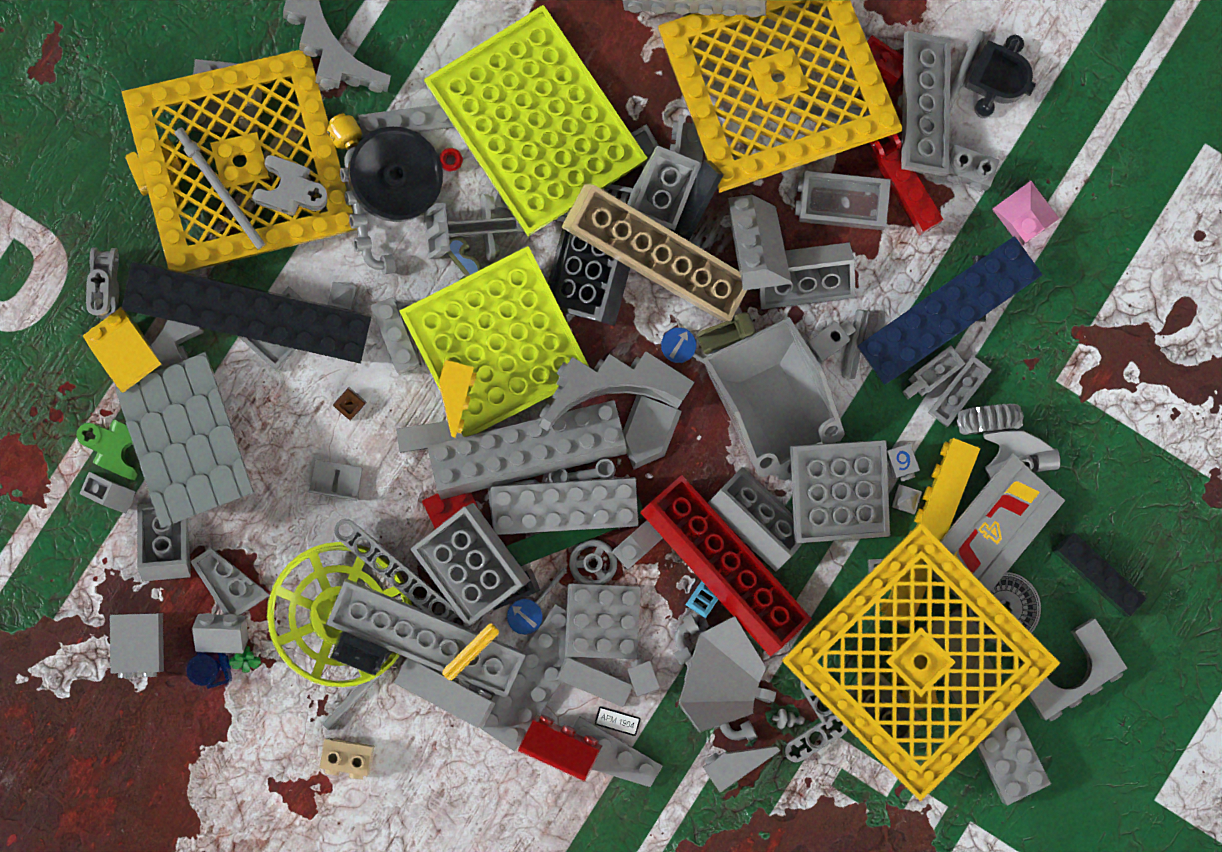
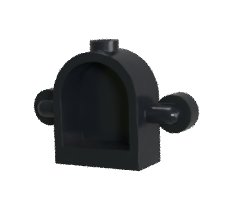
[965,34,1036,118]

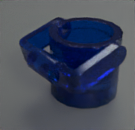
[186,652,232,689]

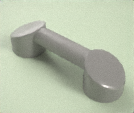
[549,459,616,482]

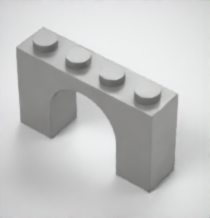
[1012,618,1127,721]

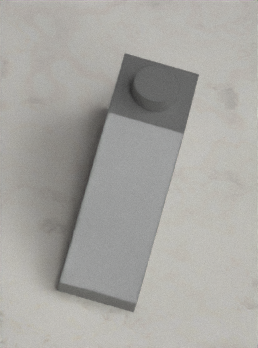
[612,521,663,570]
[703,745,780,792]

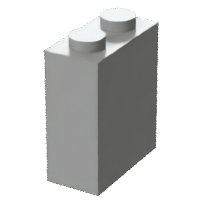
[110,613,164,678]

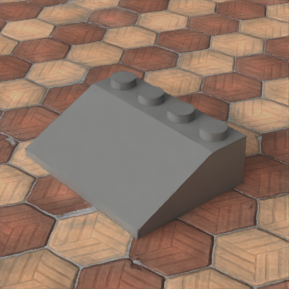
[411,503,531,627]

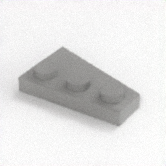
[190,548,270,615]

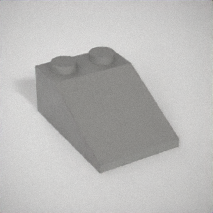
[627,145,701,230]
[137,503,191,581]

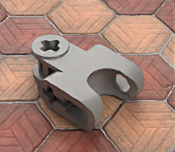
[252,155,327,216]
[86,247,119,320]

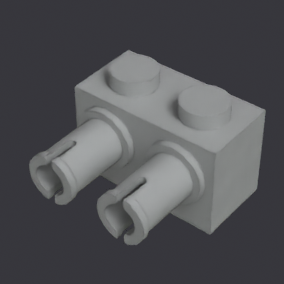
[946,144,1000,192]

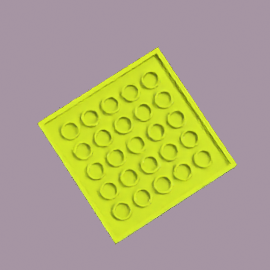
[399,246,589,437]

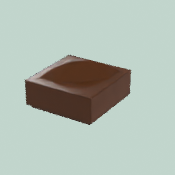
[332,387,367,421]

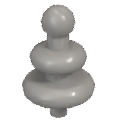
[772,709,805,729]

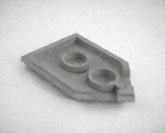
[623,394,682,469]

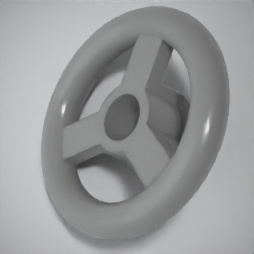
[569,539,617,585]

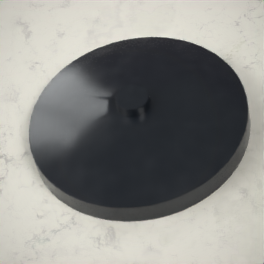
[348,126,443,222]

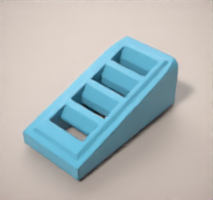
[685,581,718,618]

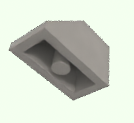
[79,472,135,514]

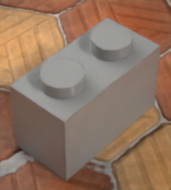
[192,613,249,653]

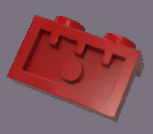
[867,35,904,91]

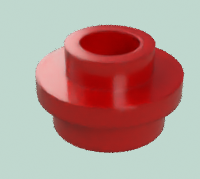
[439,148,463,172]

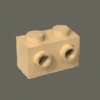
[319,738,375,780]

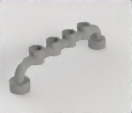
[340,140,395,274]
[674,614,758,742]

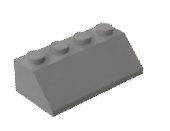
[728,195,791,290]
[758,243,856,309]
[708,467,803,571]

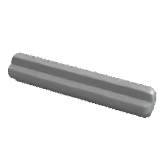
[842,309,870,379]

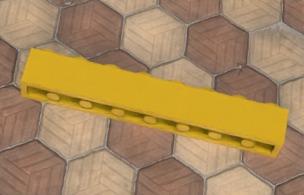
[879,438,980,628]

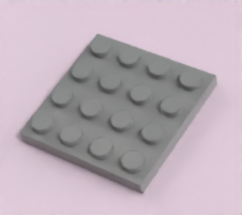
[790,440,890,543]

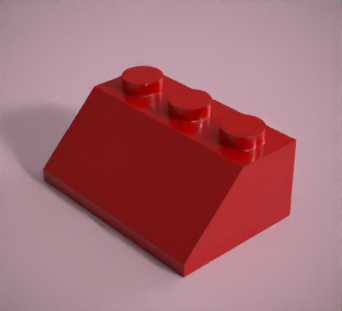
[517,715,602,782]

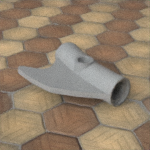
[983,430,1060,480]

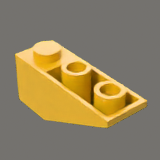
[439,360,477,438]

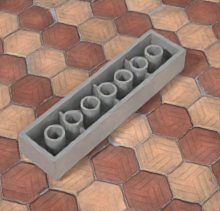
[427,400,627,500]
[917,607,1051,805]

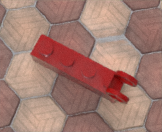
[869,134,944,236]

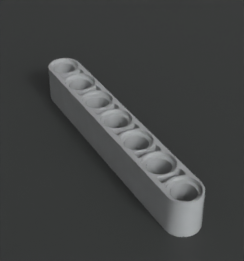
[334,519,468,628]

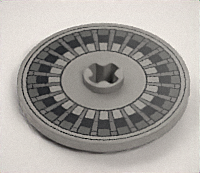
[968,572,1041,644]

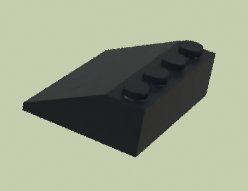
[547,215,630,326]

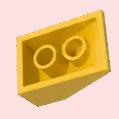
[83,307,161,393]

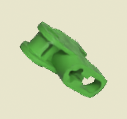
[76,419,138,480]

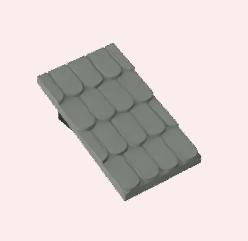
[115,352,254,528]

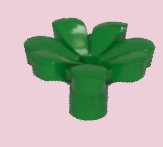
[229,646,261,673]

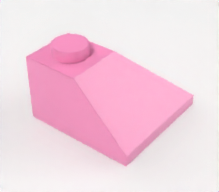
[993,181,1059,246]

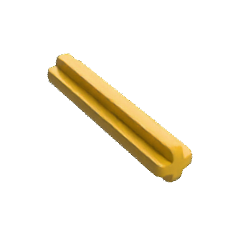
[442,623,499,681]

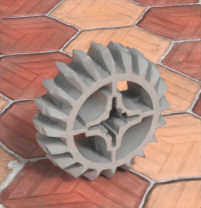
[957,404,1023,435]

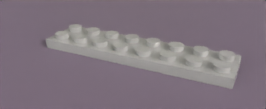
[327,579,526,698]

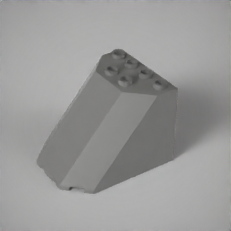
[703,317,845,481]

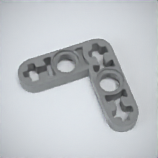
[784,680,848,762]

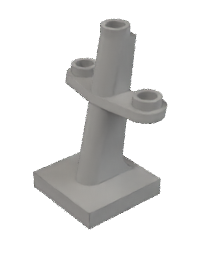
[424,194,524,260]

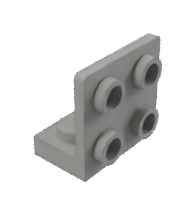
[670,114,703,172]

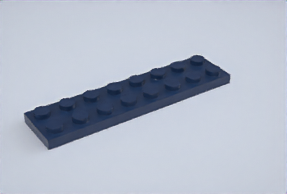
[857,236,1043,385]

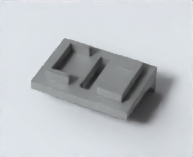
[308,460,363,501]

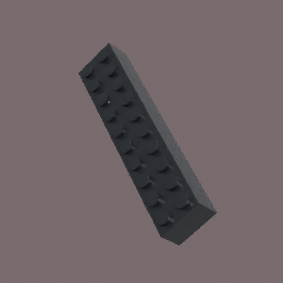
[122,261,371,364]

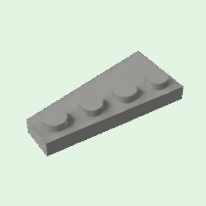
[573,716,662,787]

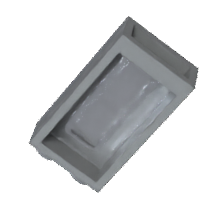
[795,171,891,230]

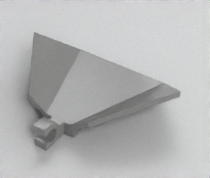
[679,617,776,732]

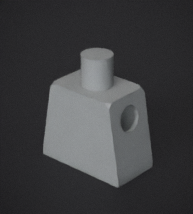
[806,320,855,364]

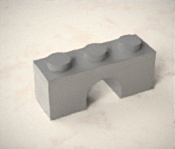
[371,297,421,375]

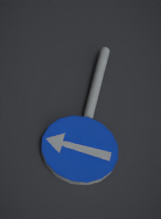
[661,328,704,363]
[507,568,567,635]

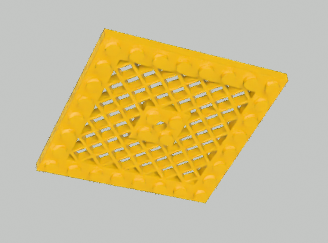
[658,0,902,193]
[121,50,357,272]
[782,523,1060,802]

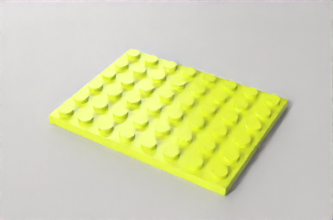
[424,5,648,237]

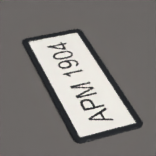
[595,706,641,736]

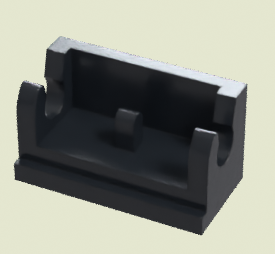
[330,631,388,676]

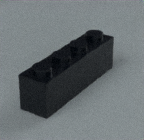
[1053,533,1147,617]

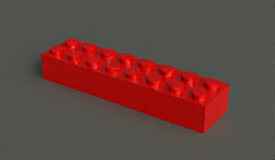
[640,475,812,656]

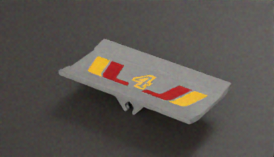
[922,454,1065,611]

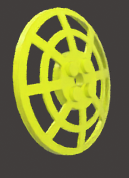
[267,542,412,688]

